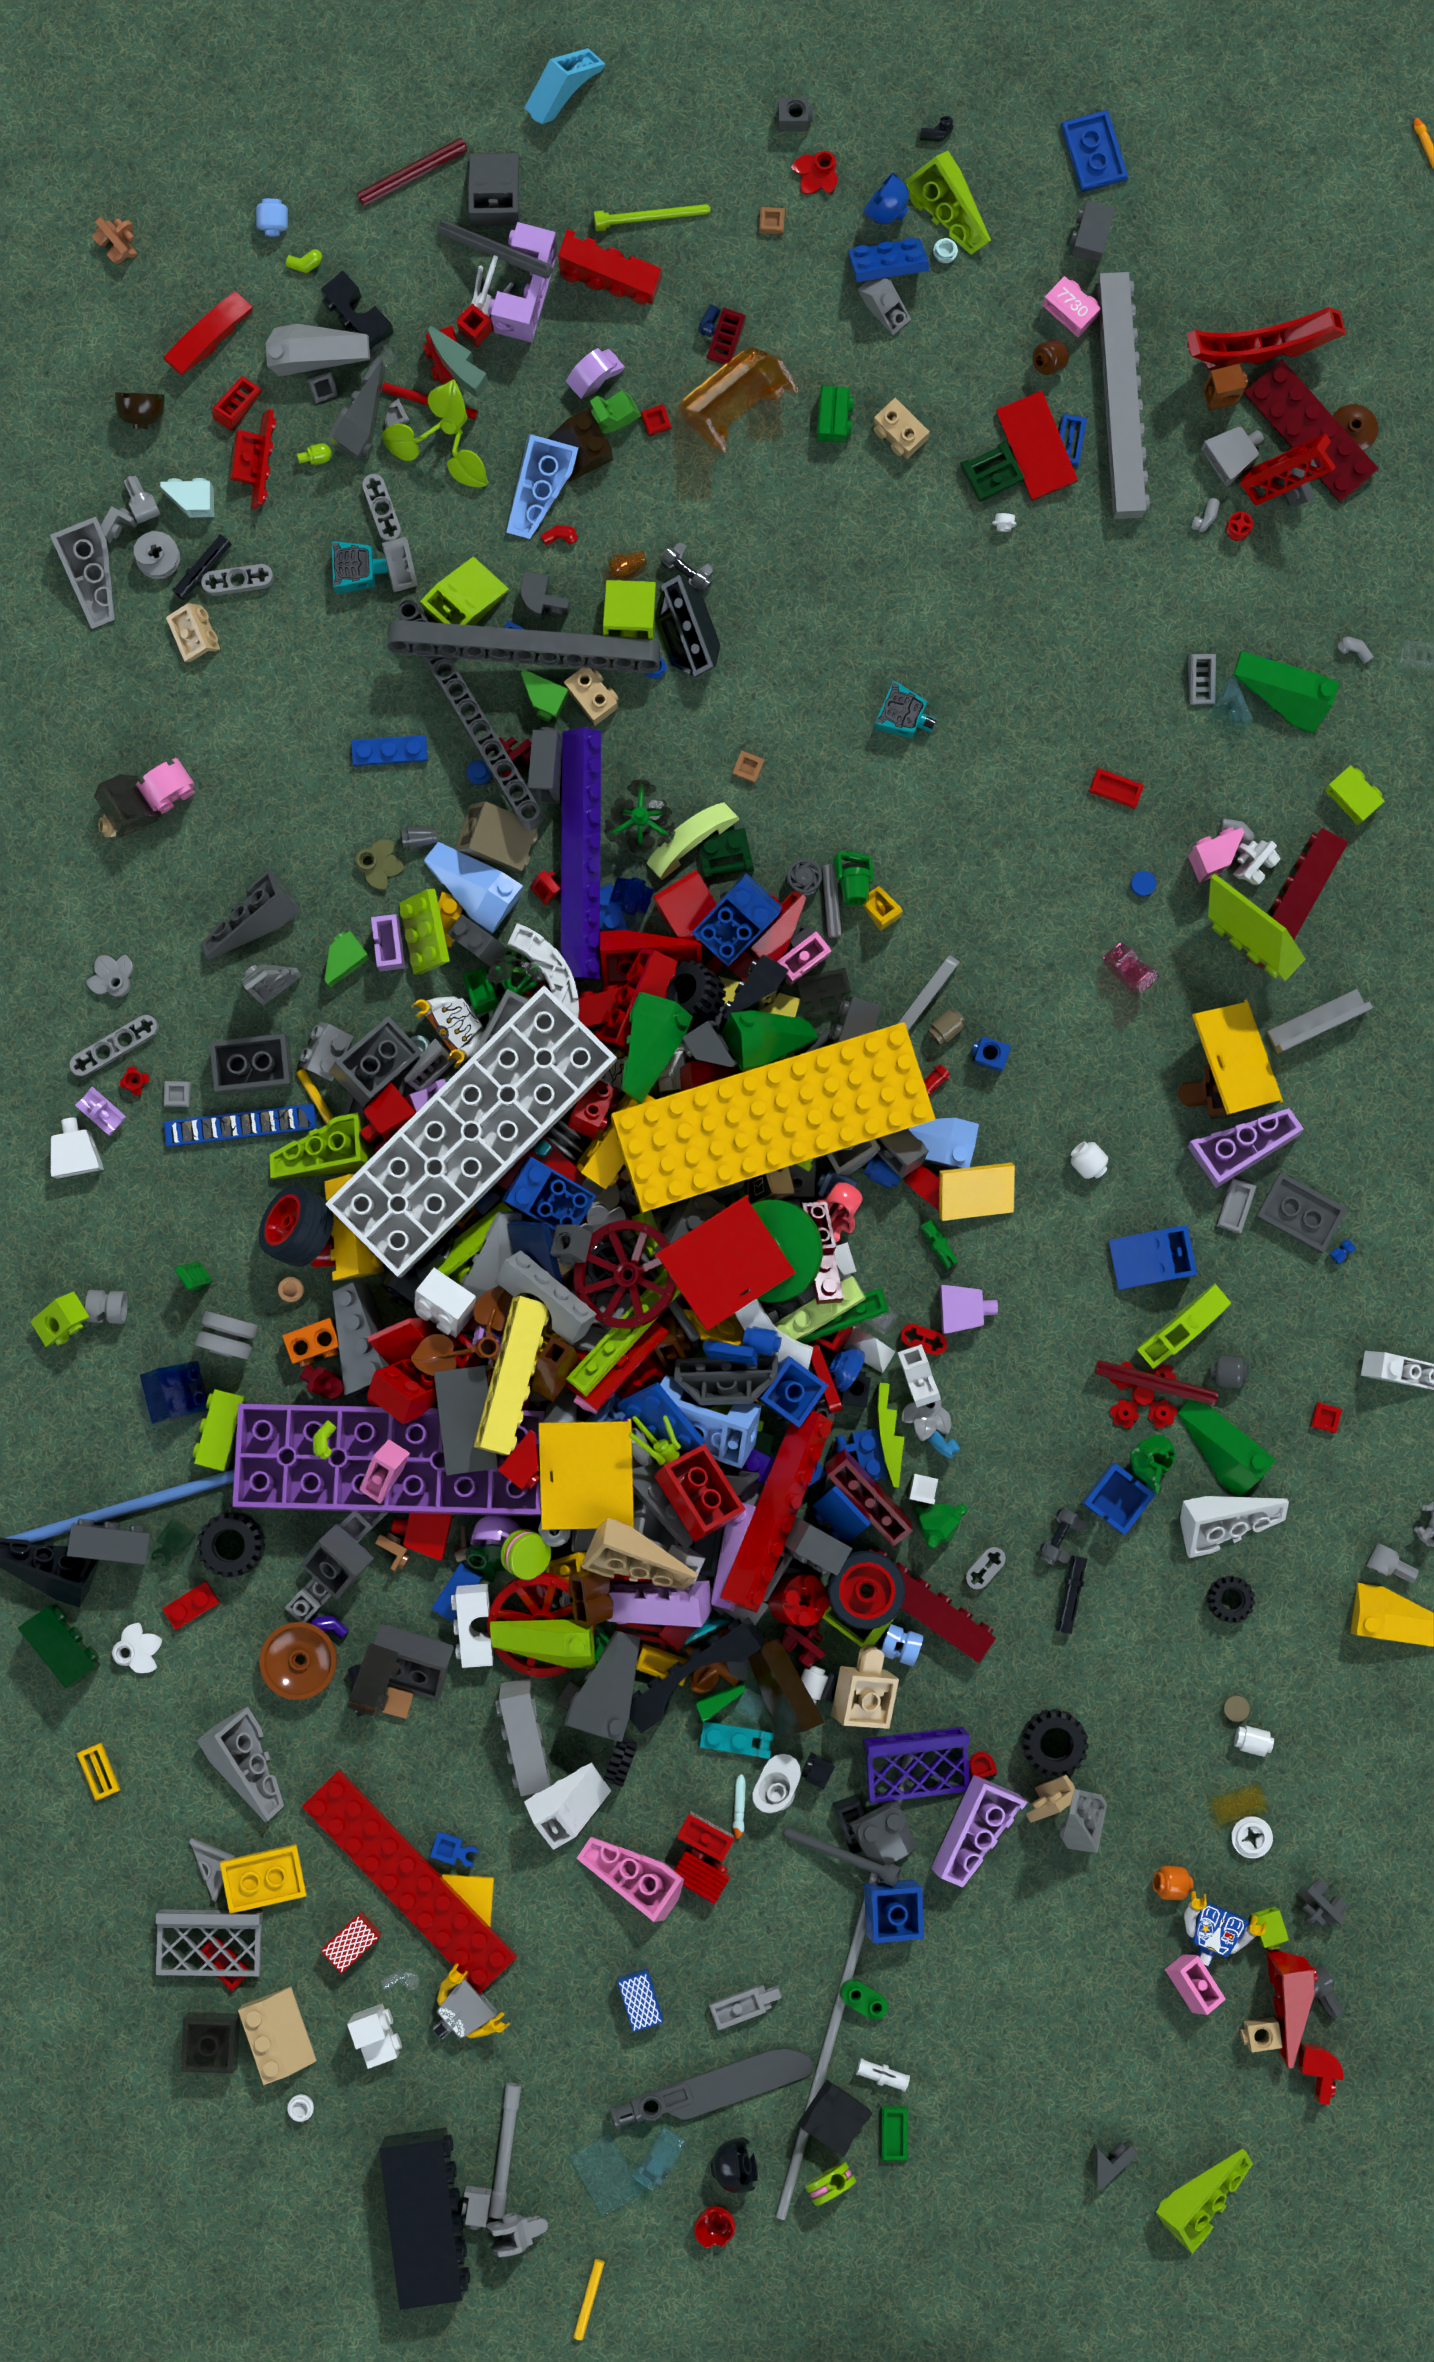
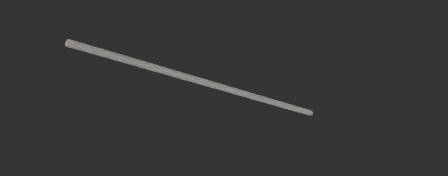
[776,1753,915,2220]

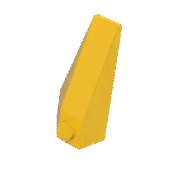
[1350,1583,1434,1647]

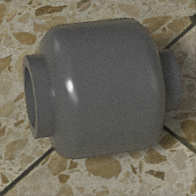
[1211,1355,1249,1389]

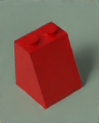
[654,870,716,951]

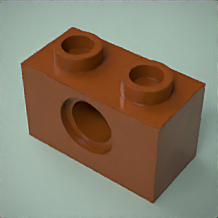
[1203,364,1248,411]

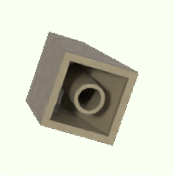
[454,801,538,872]

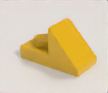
[438,892,464,947]

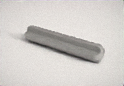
[822,864,841,938]

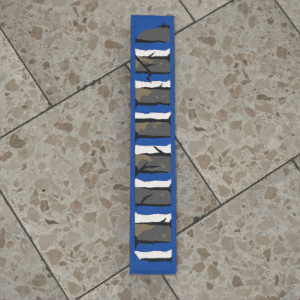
[164,1104,317,1147]

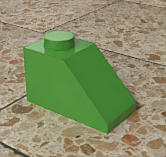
[521,669,569,722]
[325,931,370,988]

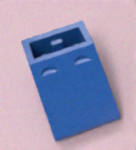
[691,873,782,966]
[501,1156,597,1231]
[1108,1225,1197,1290]

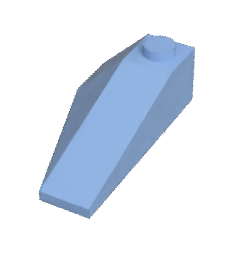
[506,434,578,539]
[909,1118,979,1169]

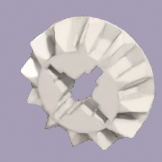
[1231,1816,1273,1858]

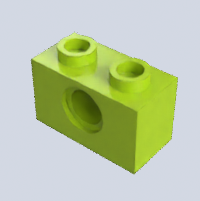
[30,1291,90,1347]

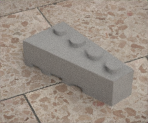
[495,1677,551,1796]

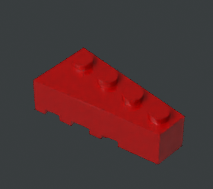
[594,948,678,1052]

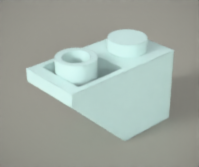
[160,478,214,518]

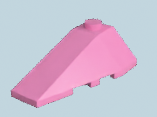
[577,1837,684,1922]

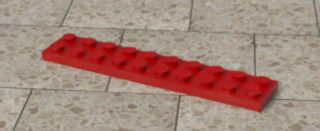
[301,1769,517,1994]

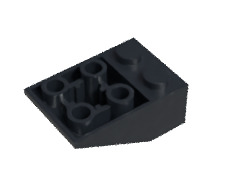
[720,954,789,1030]

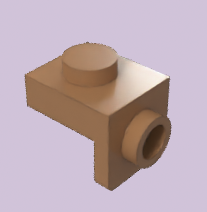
[375,1532,410,1572]

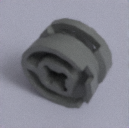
[787,859,822,896]

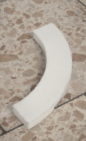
[507,923,579,1020]
[735,1288,813,1370]

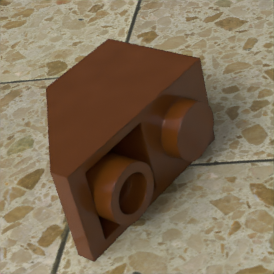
[532,1337,582,1402]

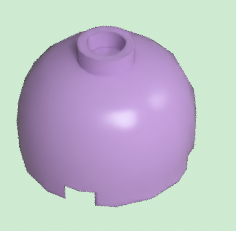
[470,1515,521,1546]

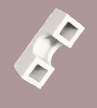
[451,1584,494,1668]

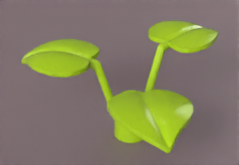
[381,380,489,487]

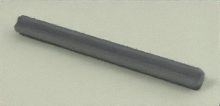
[437,220,553,279]

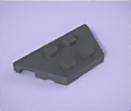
[632,1463,693,1550]

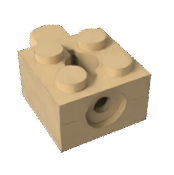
[831,1645,899,1729]

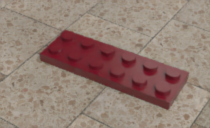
[1244,359,1379,503]

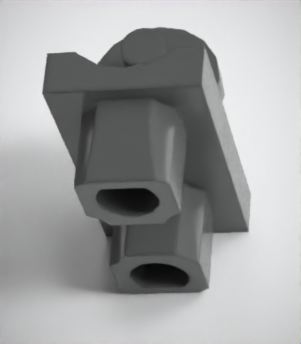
[1296,1879,1347,1927]

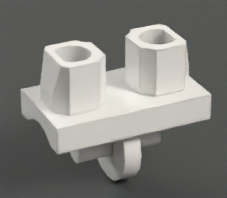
[1233,840,1280,885]

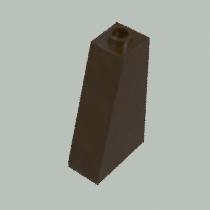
[748,1636,824,1737]

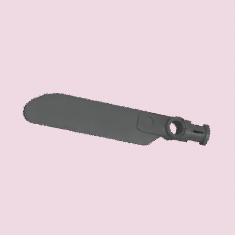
[610,2048,813,2130]

